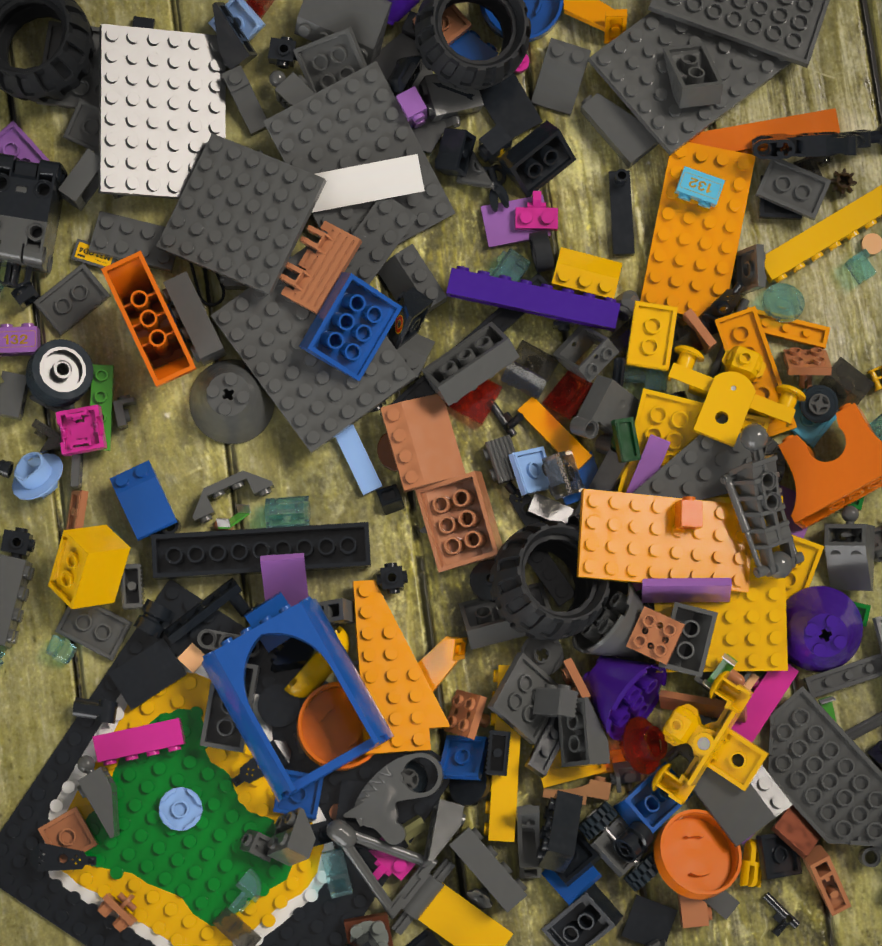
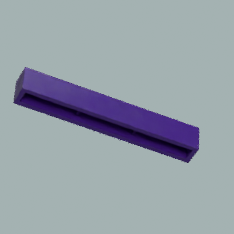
[446,266,620,332]

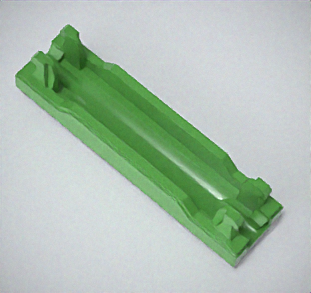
[88,364,114,451]

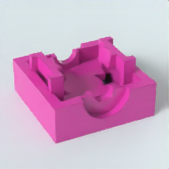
[56,404,107,456]

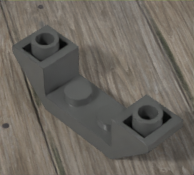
[193,471,274,524]

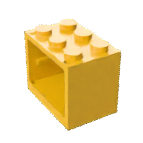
[48,525,131,609]

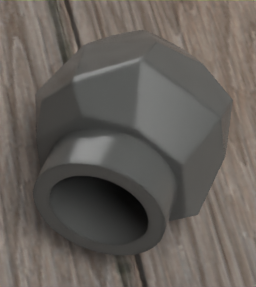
[616,290,640,321]

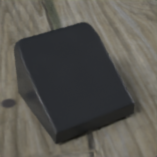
[376,484,405,515]

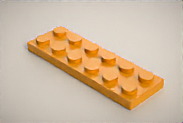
[714,306,797,437]

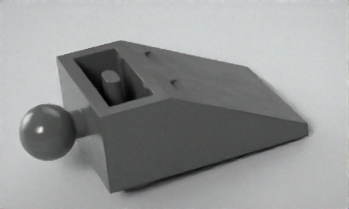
[269,70,315,109]
[824,506,875,591]
[77,755,120,838]

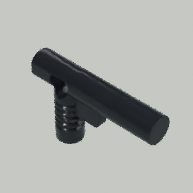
[486,399,524,438]
[763,892,800,937]

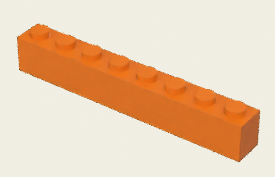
[689,108,840,155]

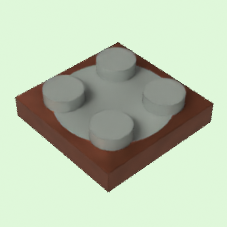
[344,912,393,946]

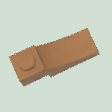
[541,776,612,805]

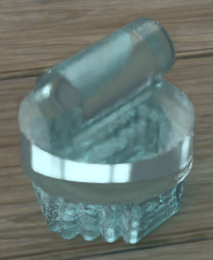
[46,635,77,664]

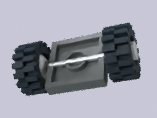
[578,801,658,892]

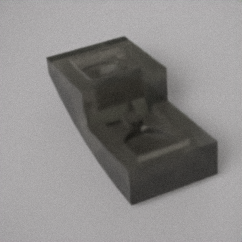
[212,906,262,946]

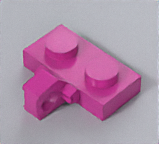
[515,191,558,231]
[369,837,416,881]

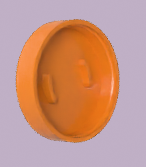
[297,681,374,771]
[654,809,742,900]

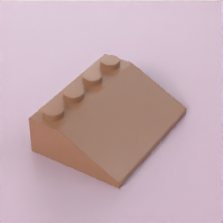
[380,394,466,493]
[415,471,503,573]

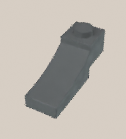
[222,65,267,136]

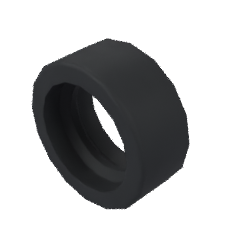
[529,230,554,273]

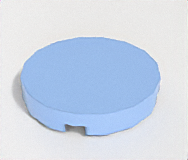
[159,787,203,831]

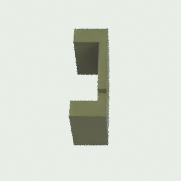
[402,815,429,855]

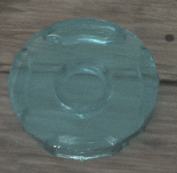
[762,283,805,323]

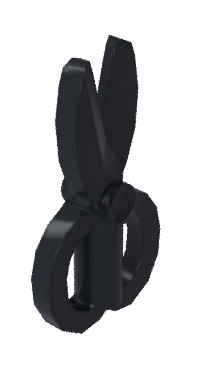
[483,164,509,212]

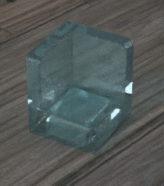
[845,248,876,285]

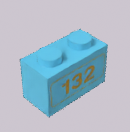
[674,166,725,209]

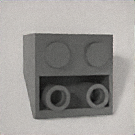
[267,807,316,866]

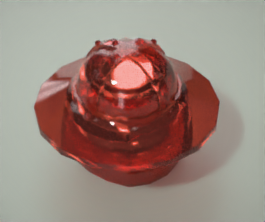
[619,716,667,775]

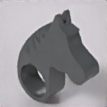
[343,753,444,845]

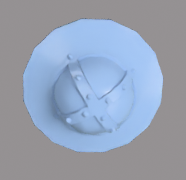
[12,452,63,500]

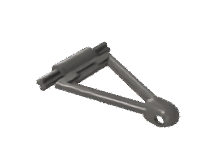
[326,819,455,935]

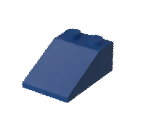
[110,460,177,541]
[613,761,693,833]

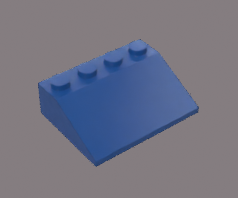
[299,272,403,381]

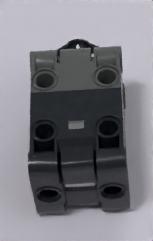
[0,153,68,289]

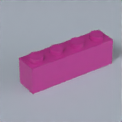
[731,664,799,742]
[92,718,186,766]

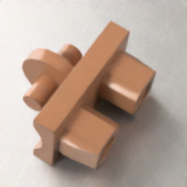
[97,892,137,932]

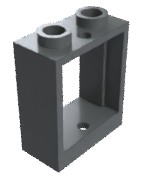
[58,149,99,211]
[553,325,619,383]

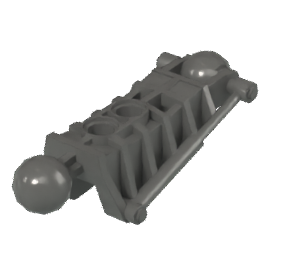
[720,423,804,579]

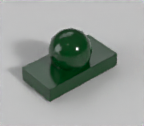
[611,417,641,463]

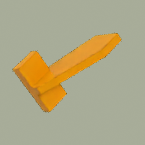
[563,0,628,44]
[418,636,467,693]

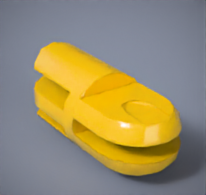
[739,839,762,888]

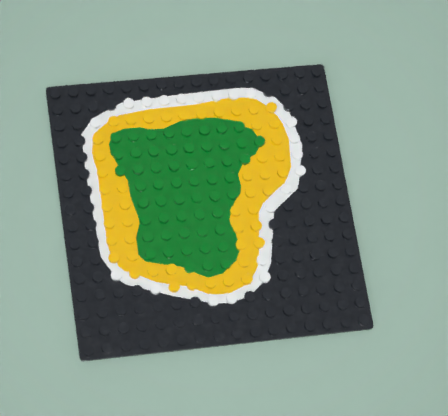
[0,580,450,946]

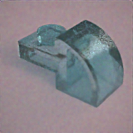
[624,367,667,393]
[321,847,353,899]
[228,868,262,914]

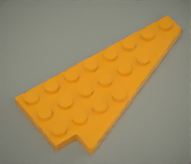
[352,580,449,755]

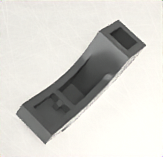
[516,805,542,879]

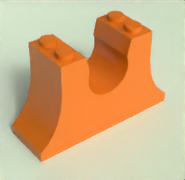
[101,251,196,388]
[778,403,882,530]

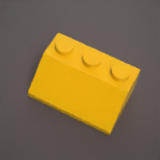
[551,247,622,300]

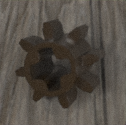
[830,168,857,196]

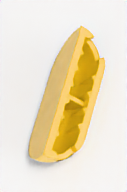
[284,625,350,698]

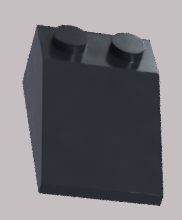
[541,883,623,946]

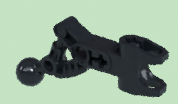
[752,123,882,159]

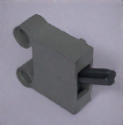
[570,357,640,455]

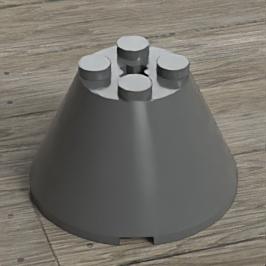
[189,359,275,444]
[572,581,653,661]

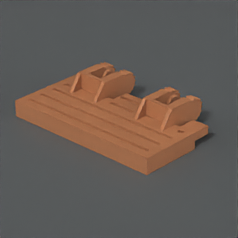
[279,221,362,314]

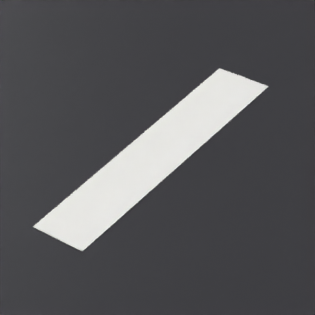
[312,154,425,213]

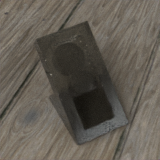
[793,155,835,177]
[31,419,61,454]

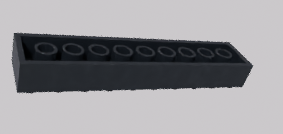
[151,522,371,580]

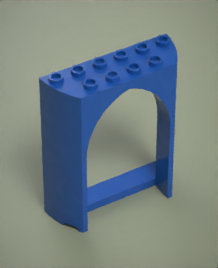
[202,596,394,802]

